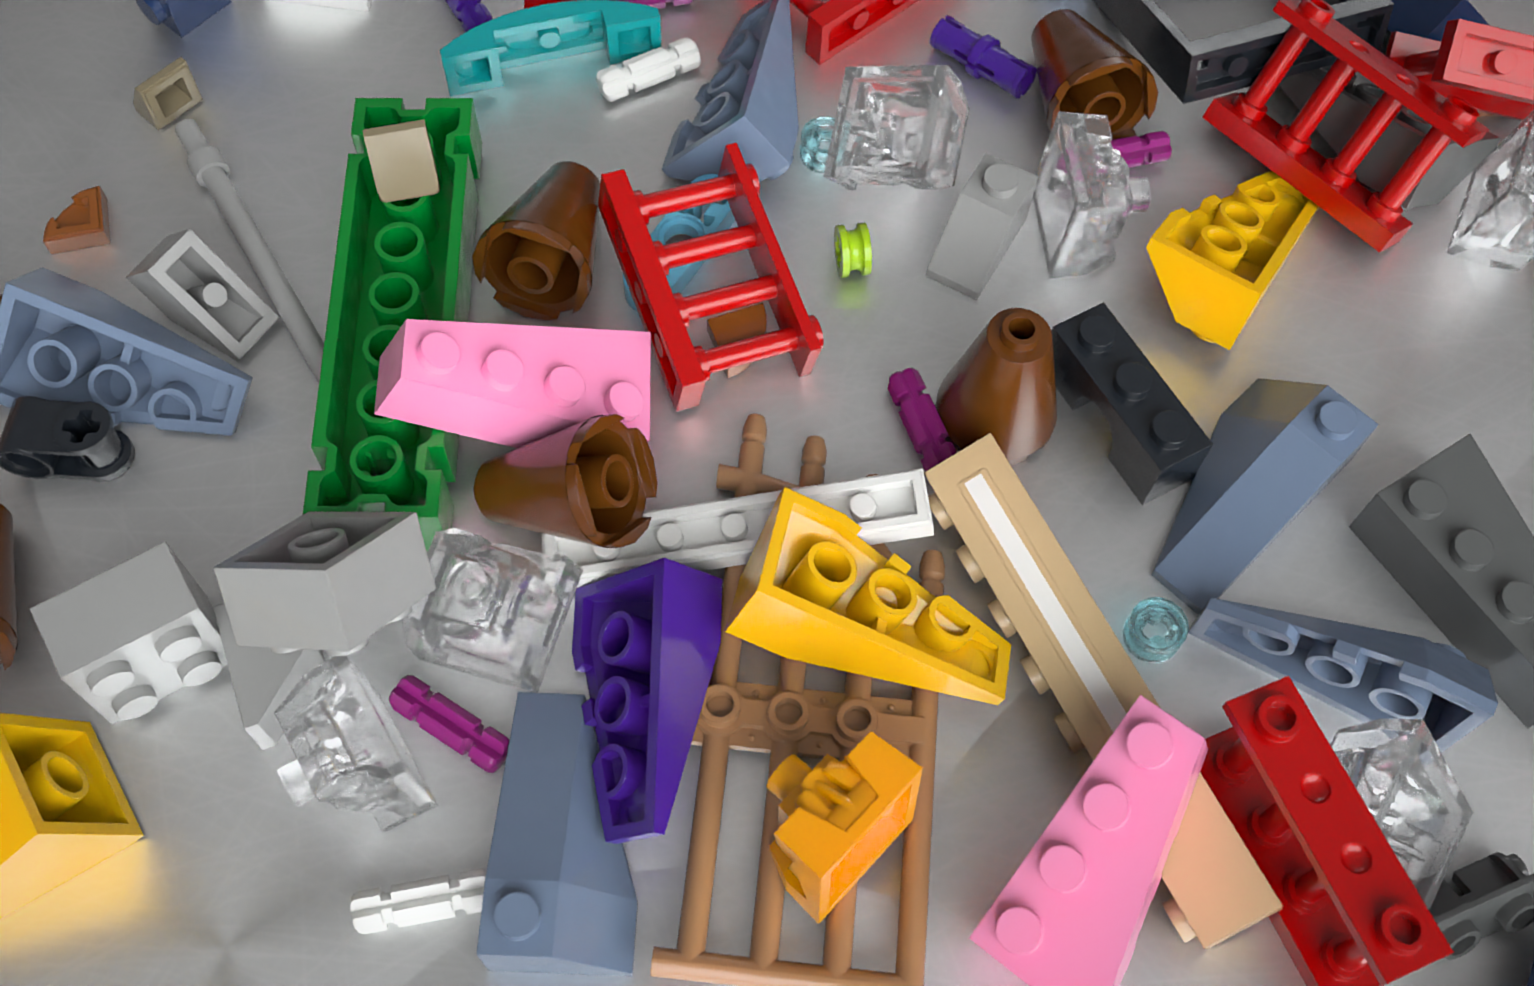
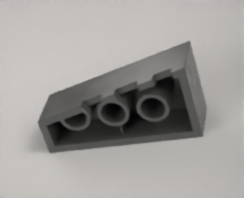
[1349,433,1534,729]

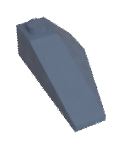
[0,267,253,436]
[1188,598,1498,758]

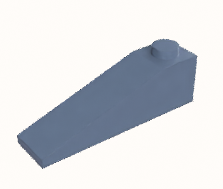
[661,0,799,183]
[1151,378,1379,615]
[476,692,638,976]

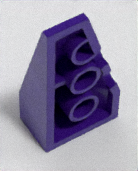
[572,558,722,844]

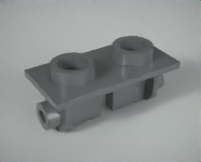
[1416,852,1534,960]

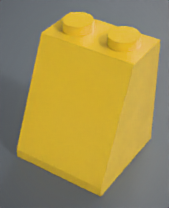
[0,713,143,919]

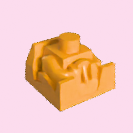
[766,731,923,924]

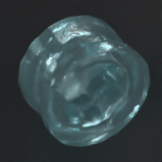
[800,117,851,174]
[1122,597,1189,663]

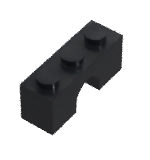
[1052,302,1213,505]

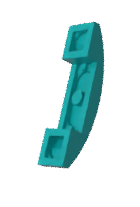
[440,0,662,97]

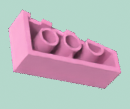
[374,319,651,448]
[969,695,1208,986]

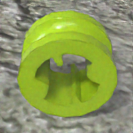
[834,222,872,278]

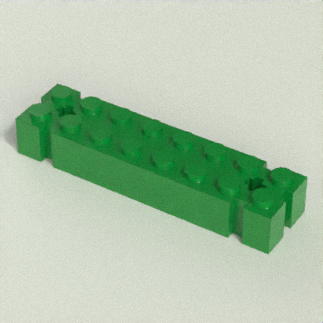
[302,98,482,551]

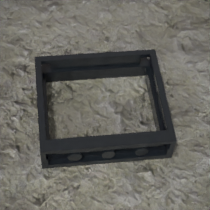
[1093,0,1394,104]

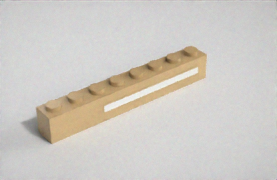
[924,433,1283,950]

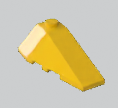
[1146,171,1319,350]
[725,487,1012,705]

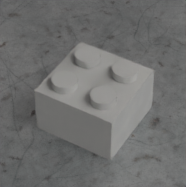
[213,512,436,657]
[30,541,227,724]

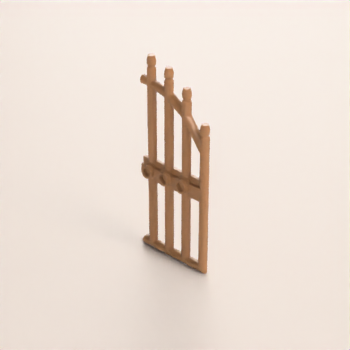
[650,414,945,986]

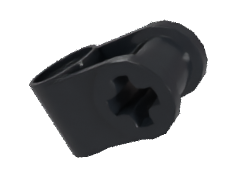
[0,396,135,482]

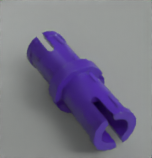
[930,15,1037,99]

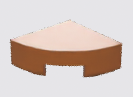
[43,186,111,255]
[707,303,767,378]

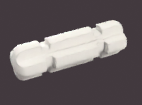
[596,37,701,101]
[350,868,487,934]

